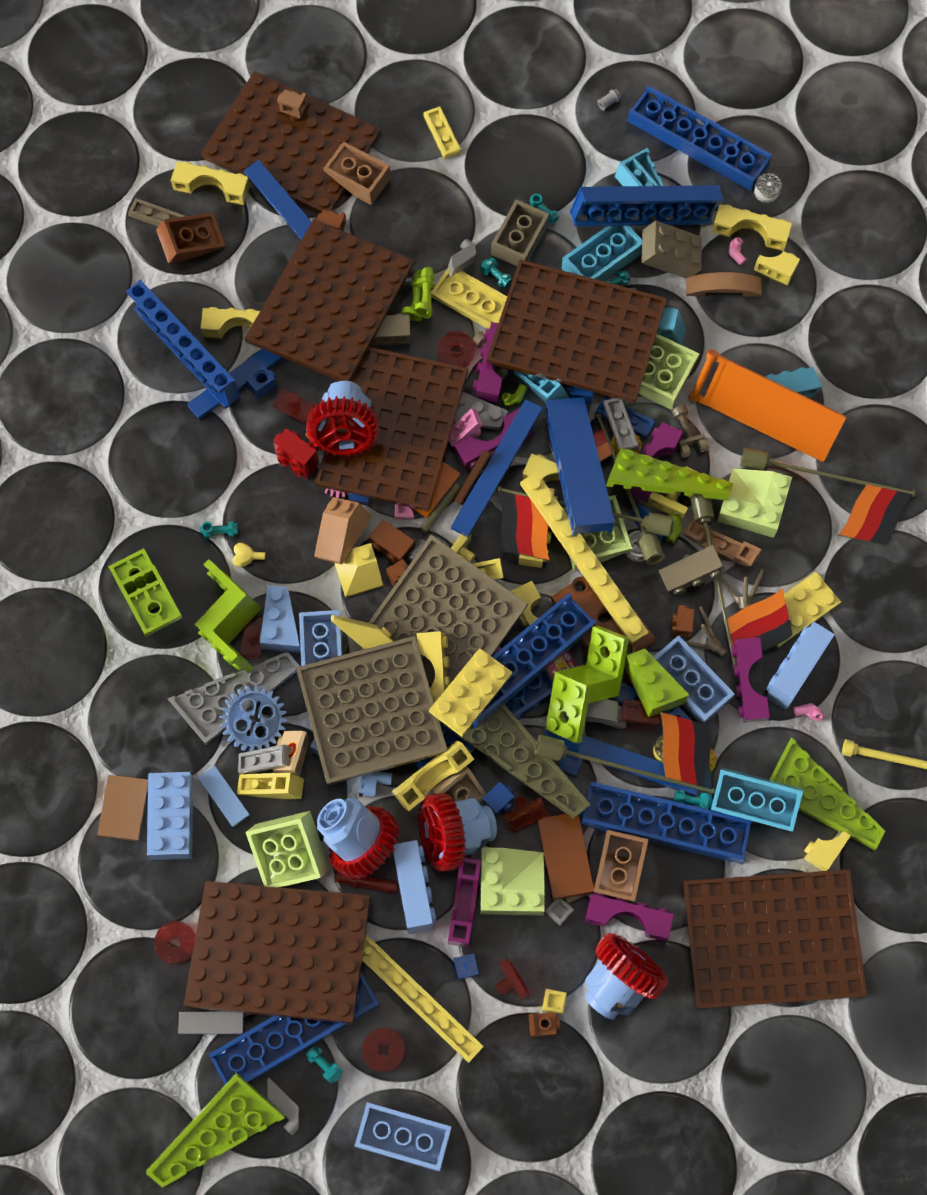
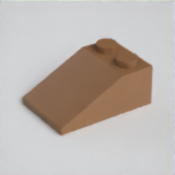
[323,142,391,205]
[314,497,372,565]
[594,830,648,902]

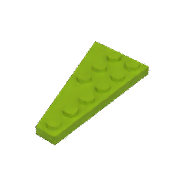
[606,448,733,500]
[769,737,885,851]
[146,1073,285,1188]

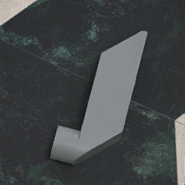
[448,239,476,277]
[267,1078,299,1136]

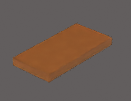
[537,814,594,900]

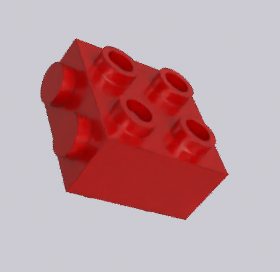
[274,429,319,479]

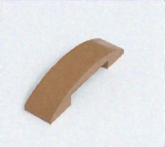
[686,272,762,296]
[683,518,762,567]

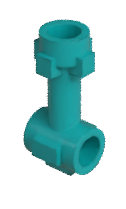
[530,194,559,225]
[480,258,513,288]
[601,270,630,285]
[200,521,238,538]
[673,790,713,810]
[306,1046,343,1084]

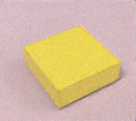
[542,989,567,1015]

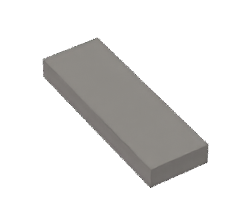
[603,398,639,451]
[238,744,289,774]
[178,1012,244,1035]

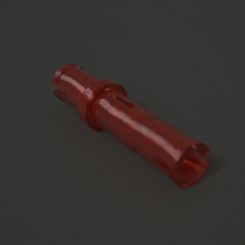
[334,870,398,894]

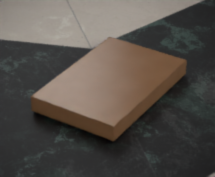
[97,775,148,842]

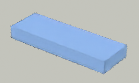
[198,766,250,828]

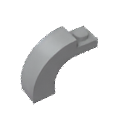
[565,699,628,729]

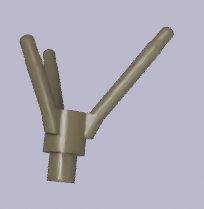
[719,569,764,610]
[685,606,726,656]

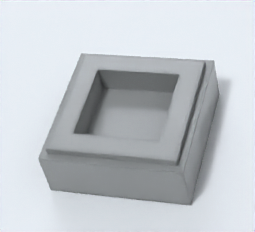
[545,899,574,926]

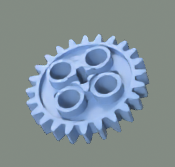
[220,686,287,751]

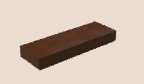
[454,450,492,505]

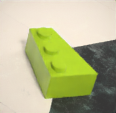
[624,648,689,717]

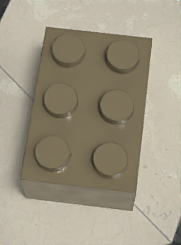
[491,200,549,266]
[642,221,702,278]

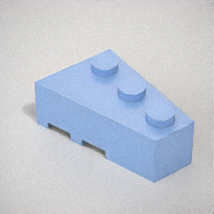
[260,585,301,653]

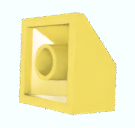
[335,543,383,598]

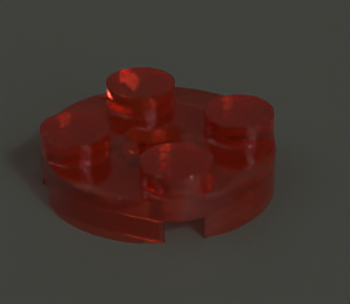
[437,331,475,367]
[153,921,196,964]
[362,1028,405,1072]

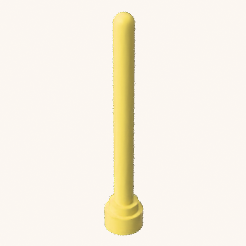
[842,739,927,769]

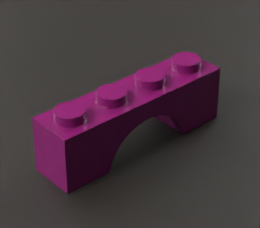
[472,322,502,403]
[454,408,532,470]
[630,422,683,503]
[731,637,770,722]
[448,857,481,948]
[585,893,674,942]

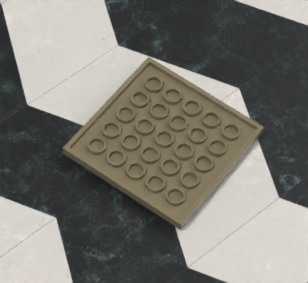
[368,535,528,684]
[296,636,448,785]

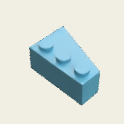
[765,367,823,398]

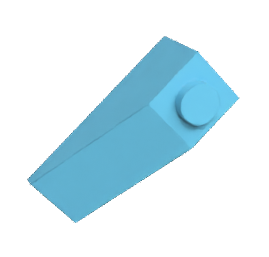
[514,371,570,403]

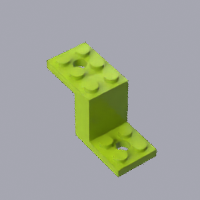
[108,548,182,637]
[195,559,262,674]
[546,625,629,743]

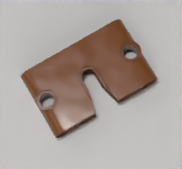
[550,576,656,656]

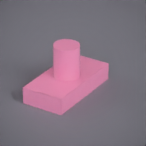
[449,408,483,447]

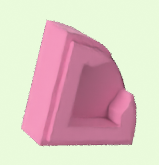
[394,504,414,520]

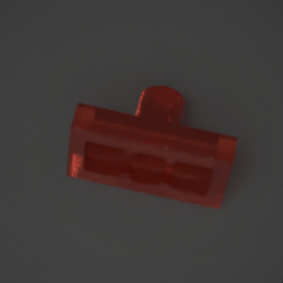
[273,388,315,423]
[240,617,263,658]
[621,699,662,726]
[503,797,549,833]
[495,958,532,1000]

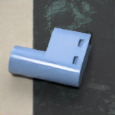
[359,772,392,797]

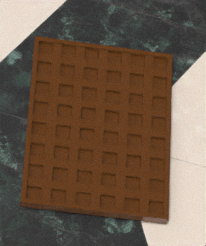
[200,71,381,213]
[245,219,415,381]
[486,259,667,403]
[315,347,468,511]
[683,869,867,1009]
[183,881,371,1024]

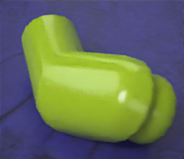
[502,384,528,406]
[666,514,683,544]

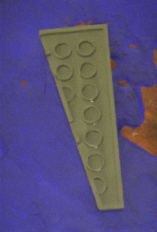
[439,705,590,819]

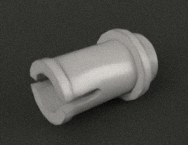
[597,89,621,111]
[407,539,426,563]

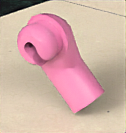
[729,237,747,266]
[793,703,824,721]

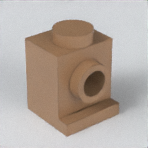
[277,89,307,118]

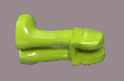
[401,267,435,321]

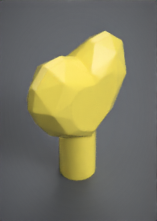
[233,543,266,567]

